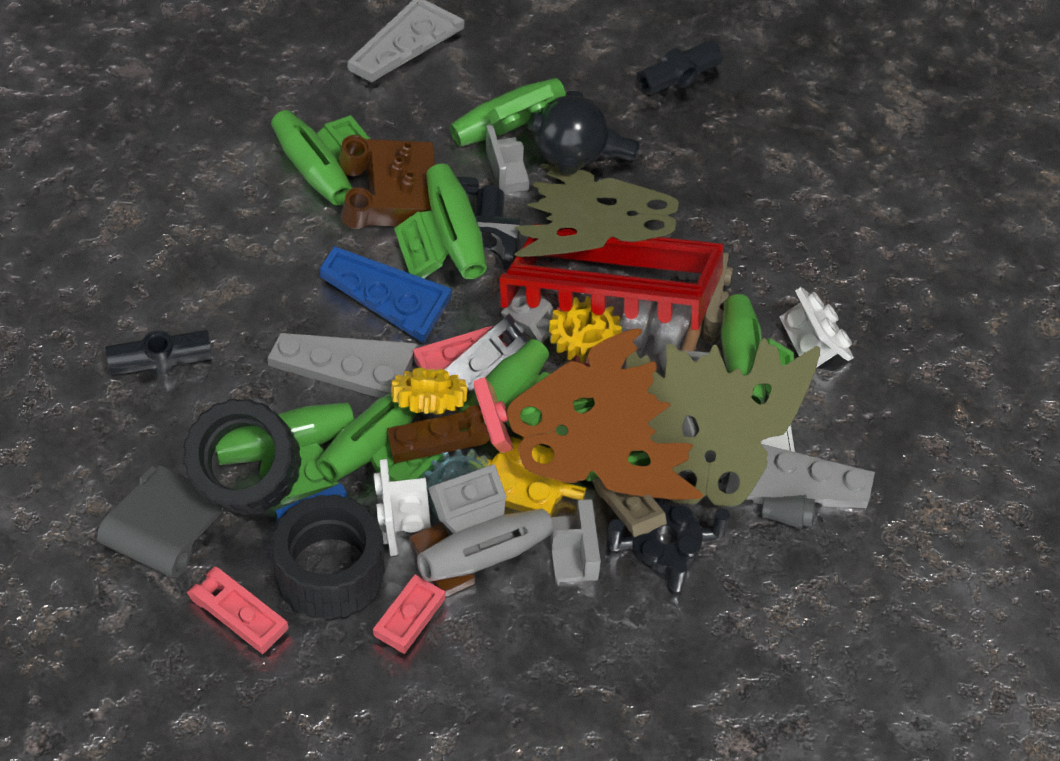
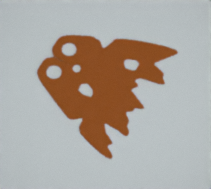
[507,328,703,500]

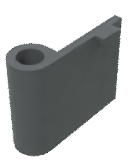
[97,465,224,578]

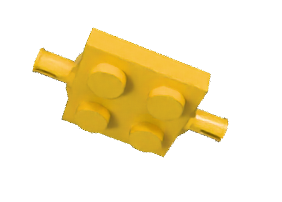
[469,437,587,517]

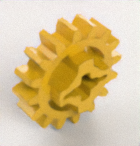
[549,296,622,363]
[391,367,467,415]

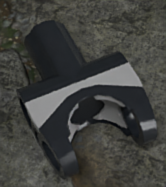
[475,185,520,270]

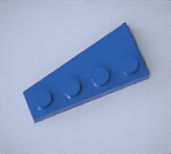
[320,246,452,344]

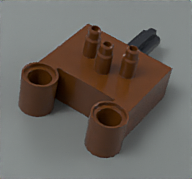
[338,135,479,229]

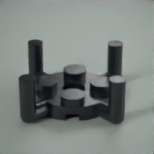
[606,498,730,592]

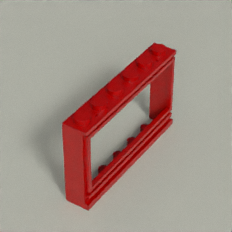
[500,224,723,330]

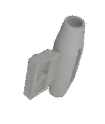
[417,464,553,582]

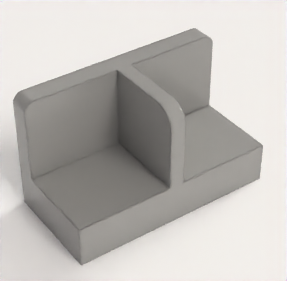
[486,125,530,194]
[549,500,601,582]

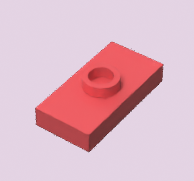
[473,377,514,453]

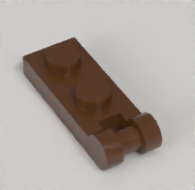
[387,405,490,464]

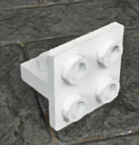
[780,286,854,367]
[374,459,431,556]

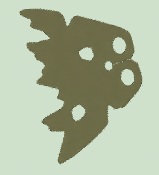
[514,164,679,257]
[626,338,820,506]

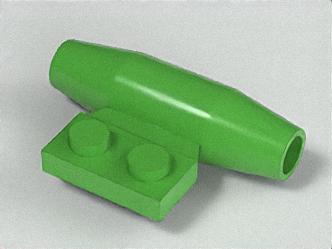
[449,78,566,147]
[271,110,370,206]
[394,164,487,279]
[721,294,794,405]
[458,339,551,432]
[317,392,448,482]
[215,402,354,506]

